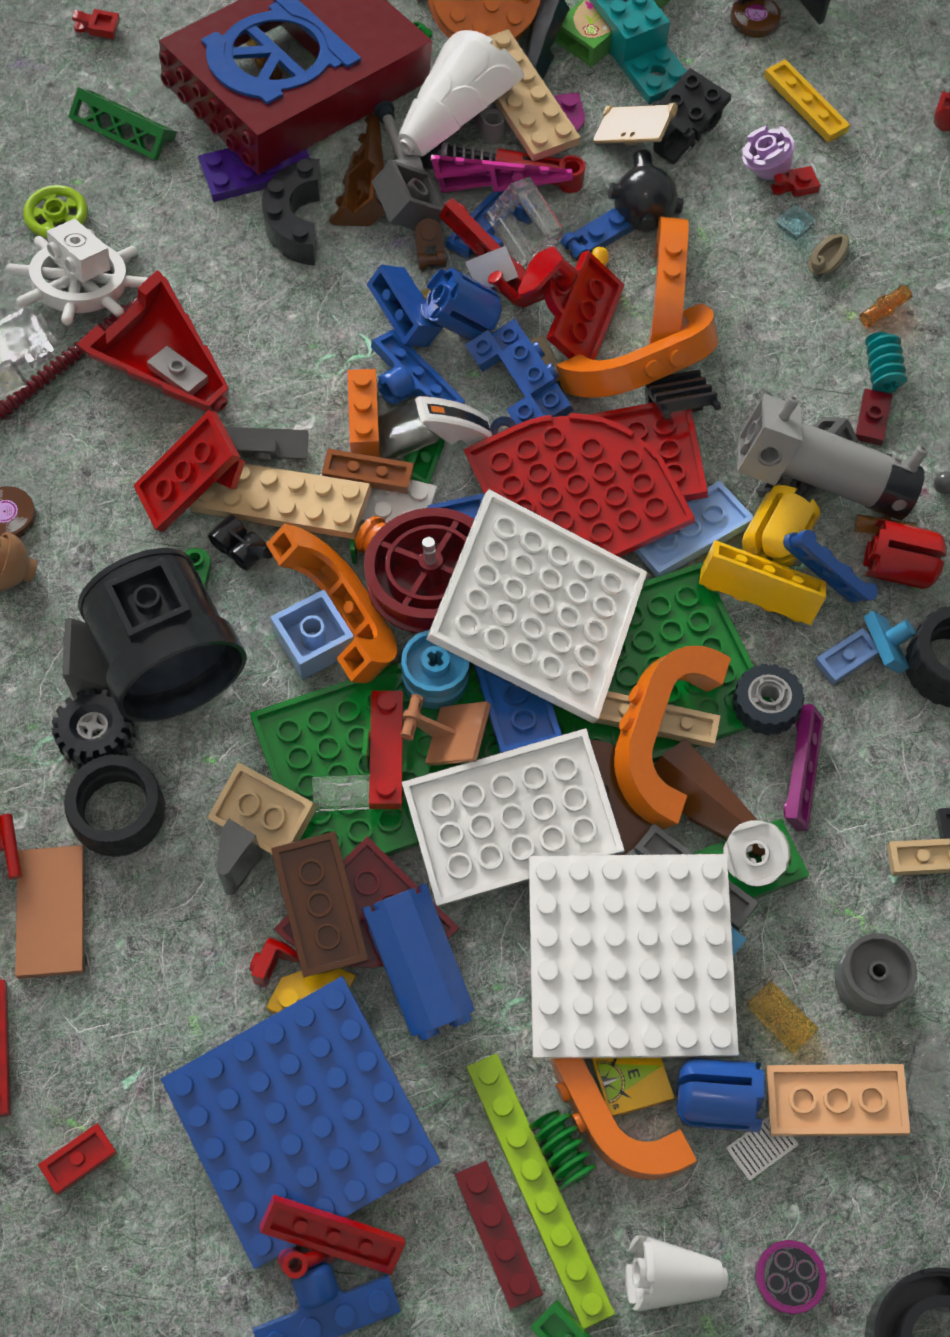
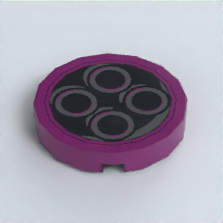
[754,1240,827,1315]

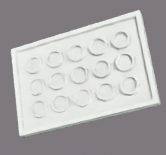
[402,728,624,907]

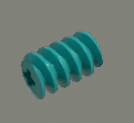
[865,332,907,394]

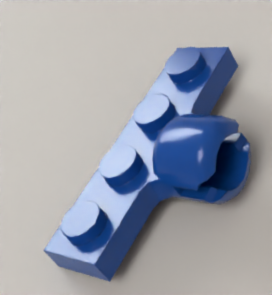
[371,329,465,405]
[253,1262,401,1337]

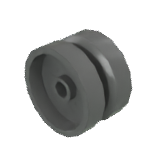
[835,933,917,1016]

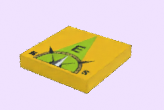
[590,1058,674,1117]

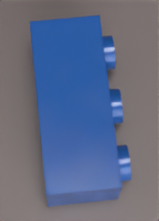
[366,265,443,347]

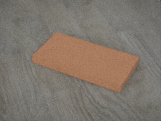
[15,845,85,979]

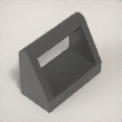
[217,819,262,895]

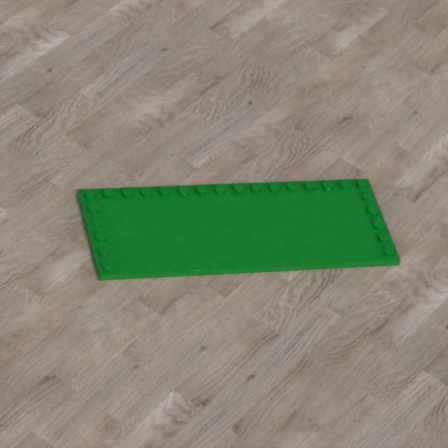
[250,562,772,859]

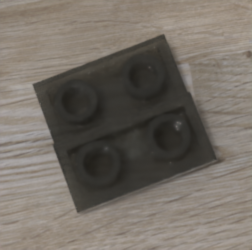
[378,395,439,460]

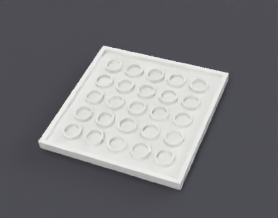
[426,489,647,724]
[529,854,739,1059]

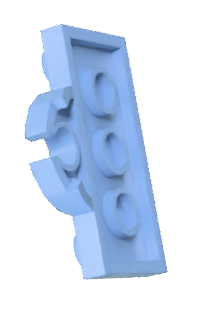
[634,481,754,577]

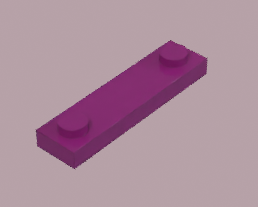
[783,704,824,831]

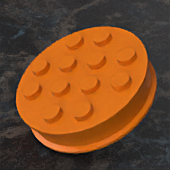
[428,0,541,41]

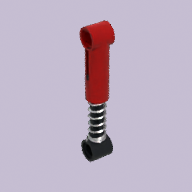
[419,141,585,193]

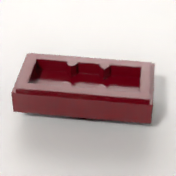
[855,388,893,446]

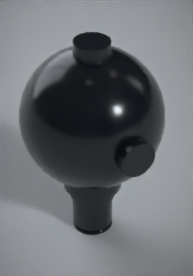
[608,149,684,231]

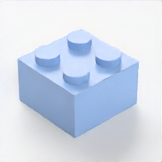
[270,589,354,680]

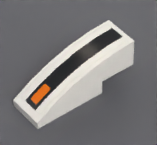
[415,396,493,446]

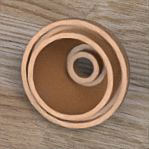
[0,532,37,592]

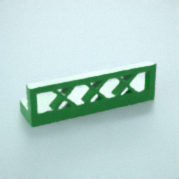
[68,87,177,160]

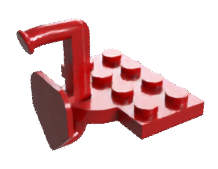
[488,246,625,360]

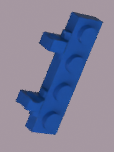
[446,186,536,259]

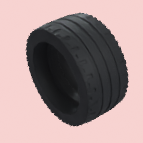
[64,754,165,857]

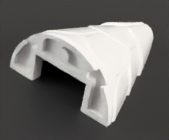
[398,30,525,156]

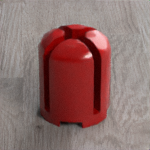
[863,519,947,589]

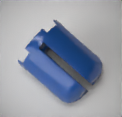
[421,267,502,341]
[676,1057,764,1133]

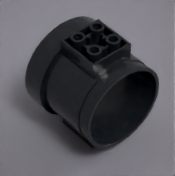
[78,548,247,722]

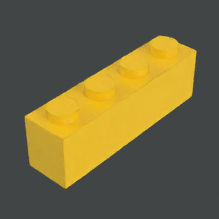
[699,540,826,625]

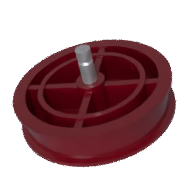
[364,508,475,634]

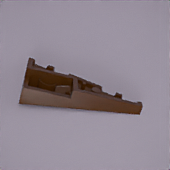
[329,112,386,226]
[654,739,792,866]

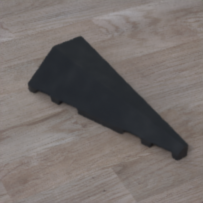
[525,0,570,80]

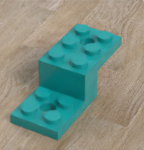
[589,0,687,104]

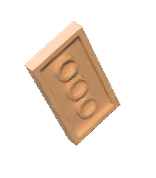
[766,1064,910,1137]

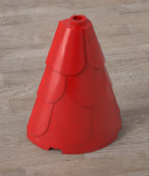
[77,270,229,413]

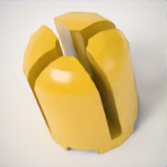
[742,485,821,568]

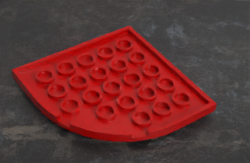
[463,413,696,557]

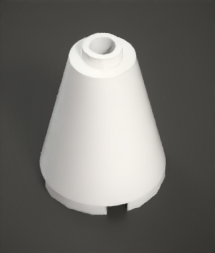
[625,1235,728,1311]

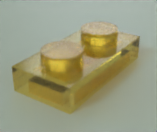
[746,980,819,1053]

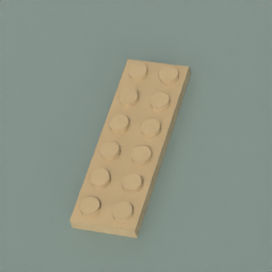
[488,29,581,162]
[189,464,372,539]

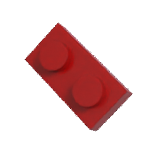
[38,1123,118,1196]

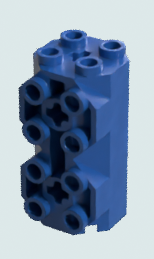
[362,883,475,1041]

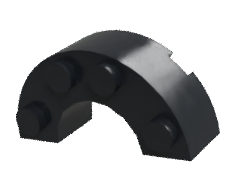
[262,159,321,265]
[864,1267,950,1337]

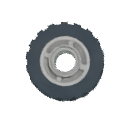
[733,664,804,736]

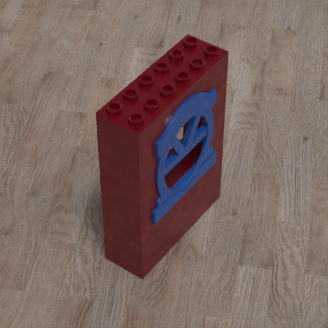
[158,0,432,175]

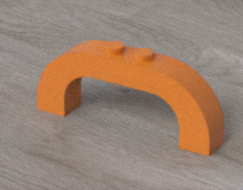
[648,217,689,345]
[556,303,719,398]
[266,524,397,683]
[614,646,731,830]
[551,1058,697,1180]

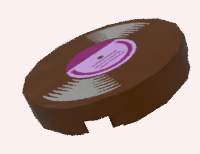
[730,0,781,38]
[0,486,36,538]

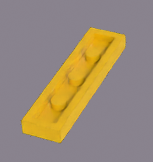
[764,59,850,143]

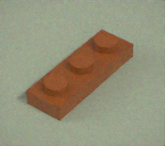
[321,448,414,494]

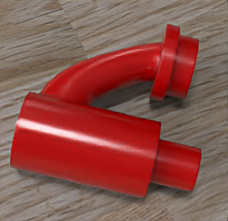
[277,1248,336,1279]

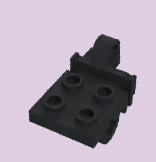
[652,68,731,165]

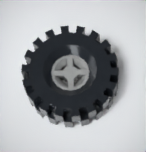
[52,689,136,769]

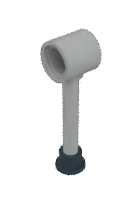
[374,101,424,171]

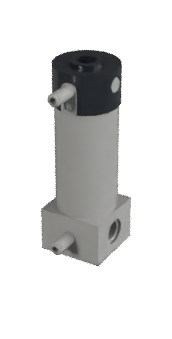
[737,393,928,521]

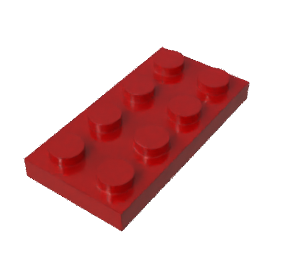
[133,410,240,532]

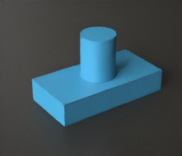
[864,611,916,674]

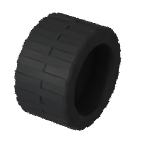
[905,606,950,707]

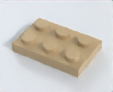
[207,762,319,854]

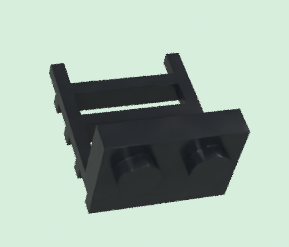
[645,370,721,419]

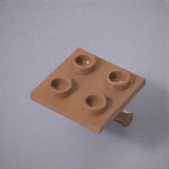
[400,694,491,766]

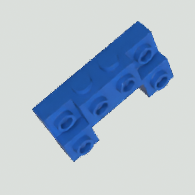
[465,318,574,425]

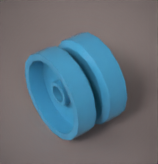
[401,630,469,709]

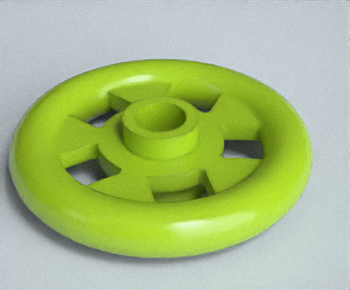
[23,185,88,238]

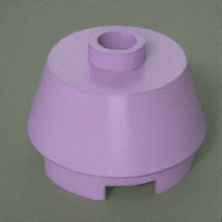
[742,126,794,180]

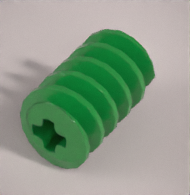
[529,1110,596,1190]

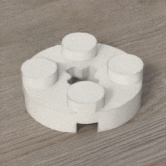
[723,820,790,886]

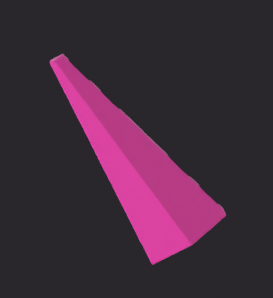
[431,155,573,193]

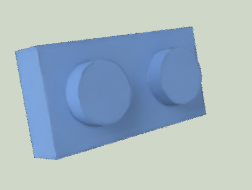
[814,628,880,685]

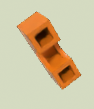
[347,369,380,457]

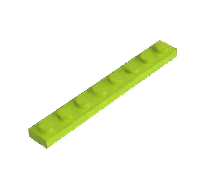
[466,1053,615,1329]

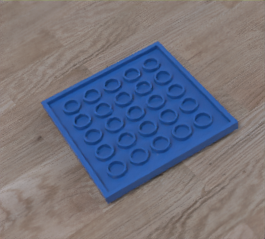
[160,976,441,1270]

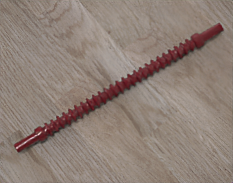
[0,296,138,420]

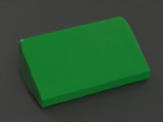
[402,427,445,484]

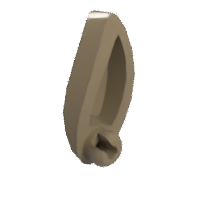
[808,234,849,275]

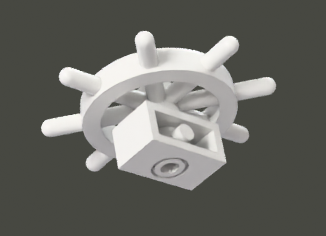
[5,219,148,325]

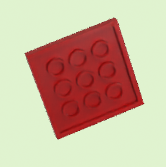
[588,402,708,501]

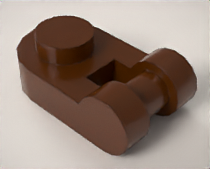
[414,218,446,270]

